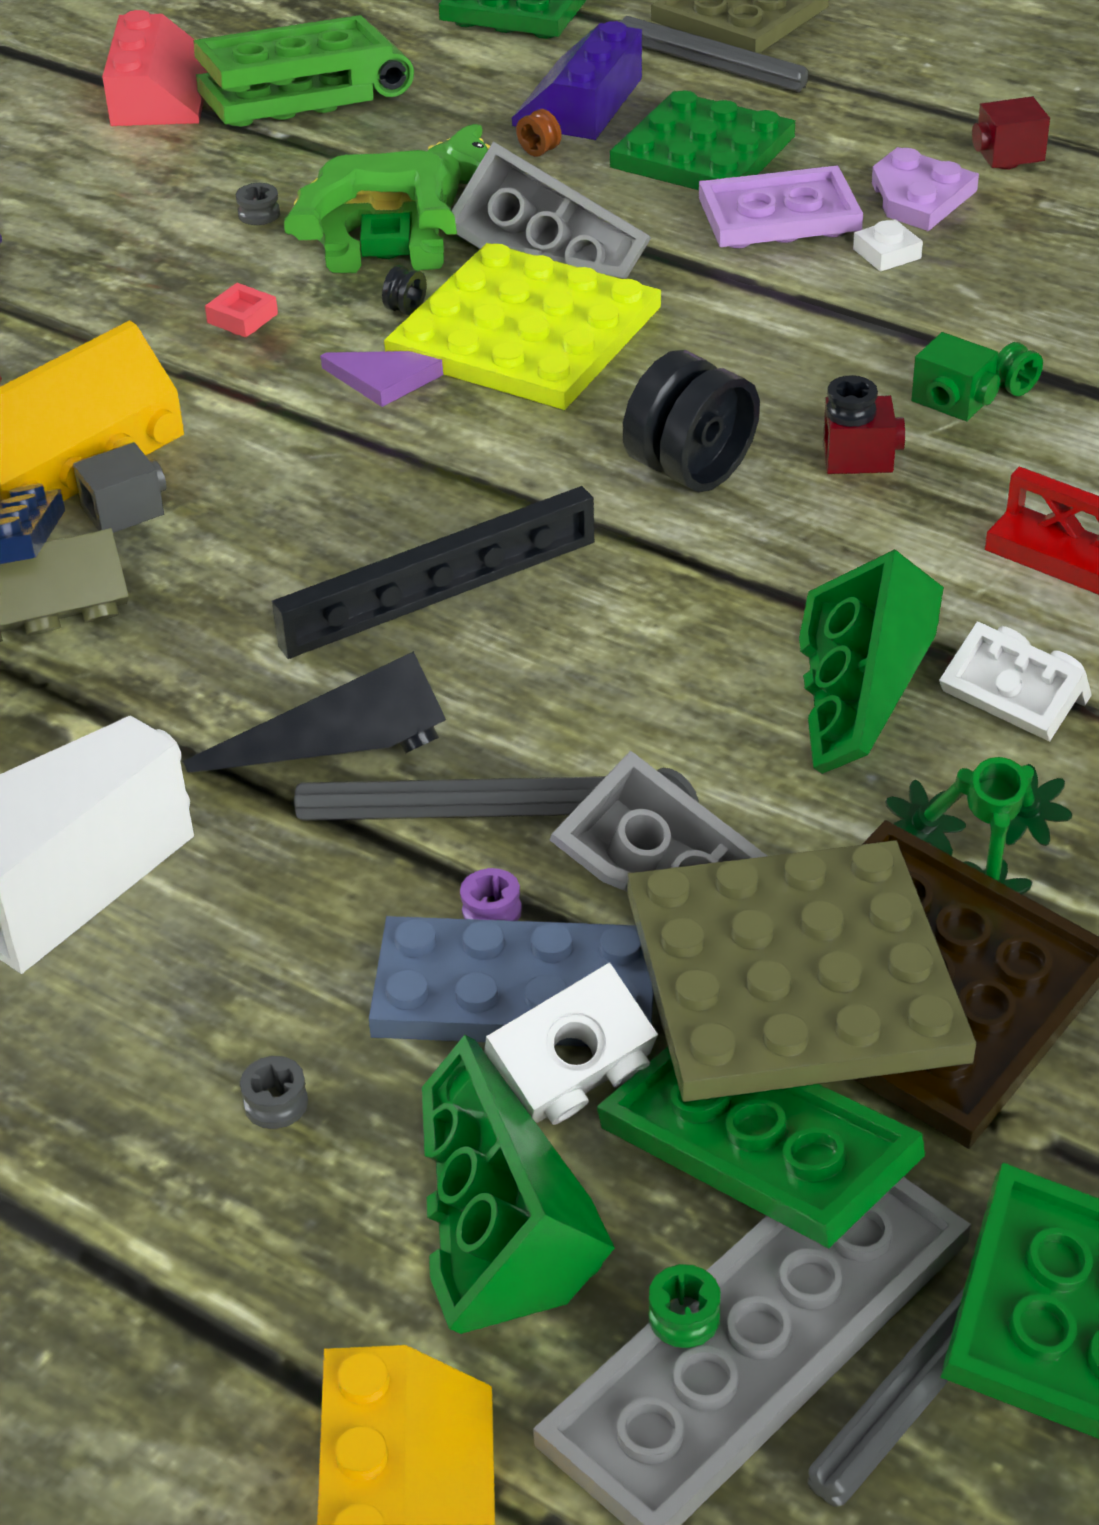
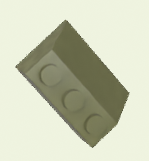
[0,528,129,642]

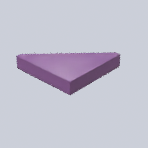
[320,351,444,407]

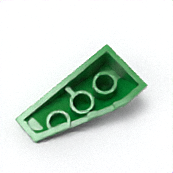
[422,1035,615,1334]

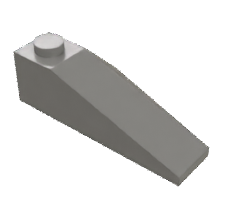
[452,141,651,279]
[549,750,767,892]

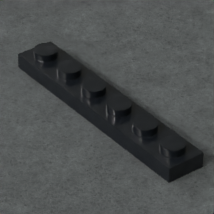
[272,486,595,659]

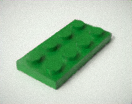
[597,1047,925,1249]

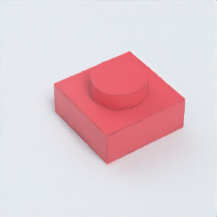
[205,283,278,338]

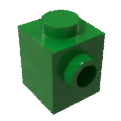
[911,332,1000,422]

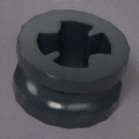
[382,265,427,316]
[826,375,878,427]

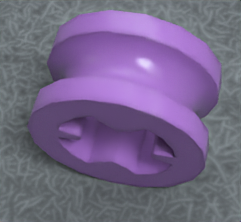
[460,868,522,921]

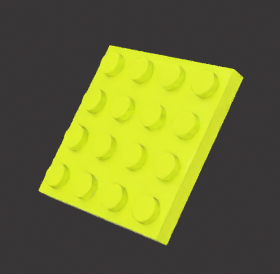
[384,243,661,410]

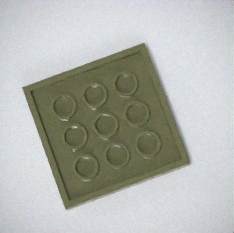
[627,840,976,1102]

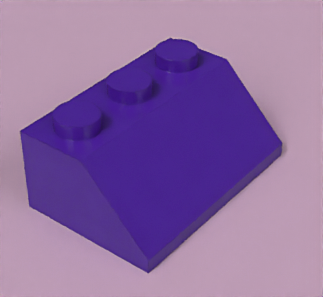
[512,21,642,140]

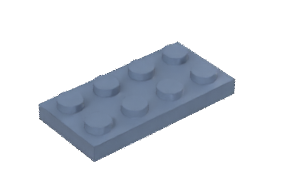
[369,916,654,1046]

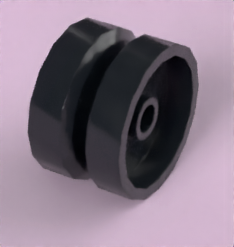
[622,349,760,493]

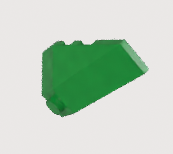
[799,549,944,774]

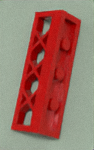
[985,466,1099,595]

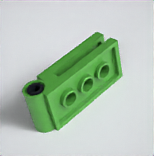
[193,15,414,126]

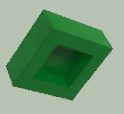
[360,212,411,259]

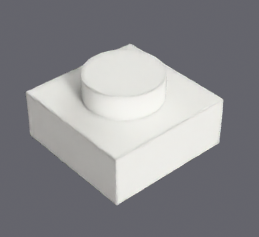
[853,219,923,272]

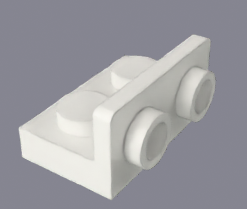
[939,621,1092,742]

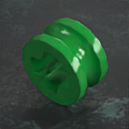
[996,342,1043,396]
[649,1264,721,1348]

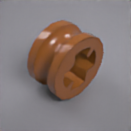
[516,109,562,157]

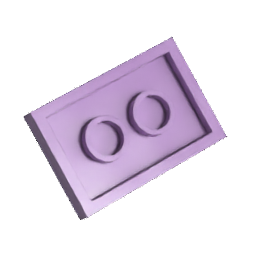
[699,165,863,248]

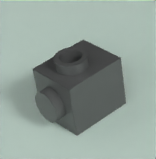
[73,442,167,533]

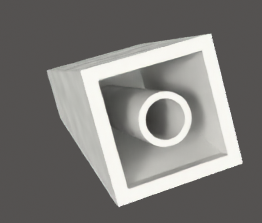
[0,715,194,974]

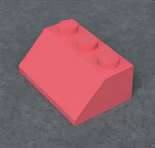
[102,10,208,126]

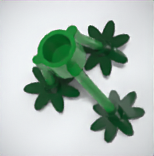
[885,757,1072,895]

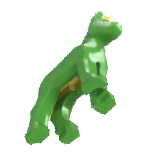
[284,124,490,273]

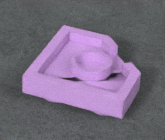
[872,147,979,231]

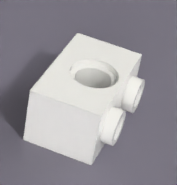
[484,962,658,1125]

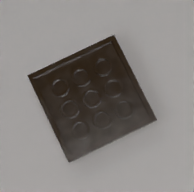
[854,820,1099,1149]

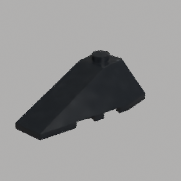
[183,651,446,773]

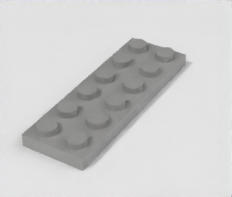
[533,1177,971,1525]

